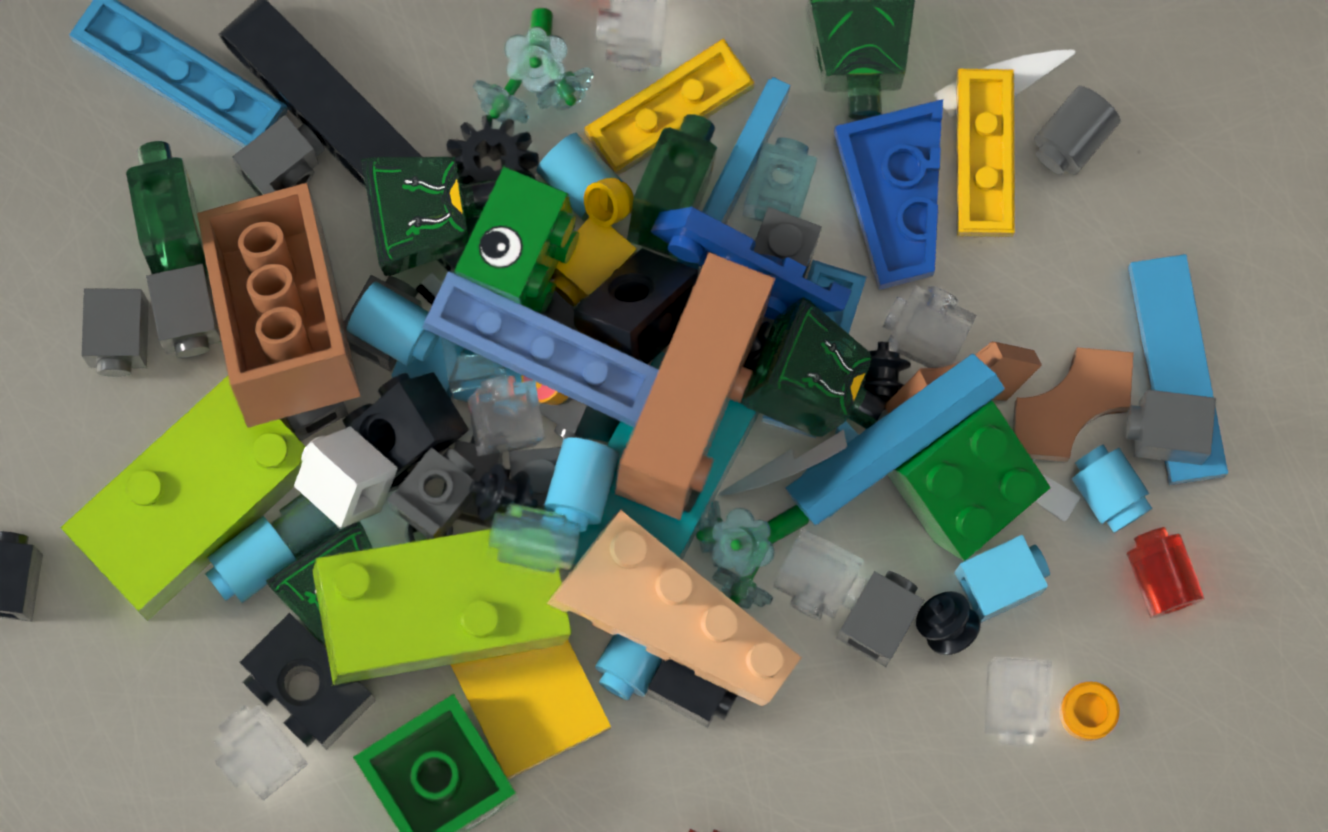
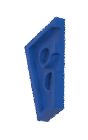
[834,99,943,290]
[651,207,852,320]

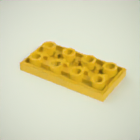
[450,523,611,780]

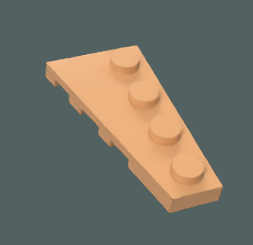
[547,510,802,706]

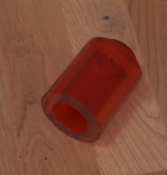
[1126,527,1205,619]

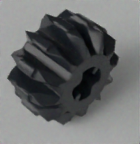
[443,114,539,209]

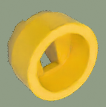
[584,178,635,227]

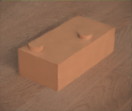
[197,183,361,428]
[615,253,775,520]

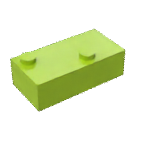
[60,376,306,621]
[313,519,572,685]

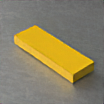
[584,38,755,176]
[956,68,1015,237]

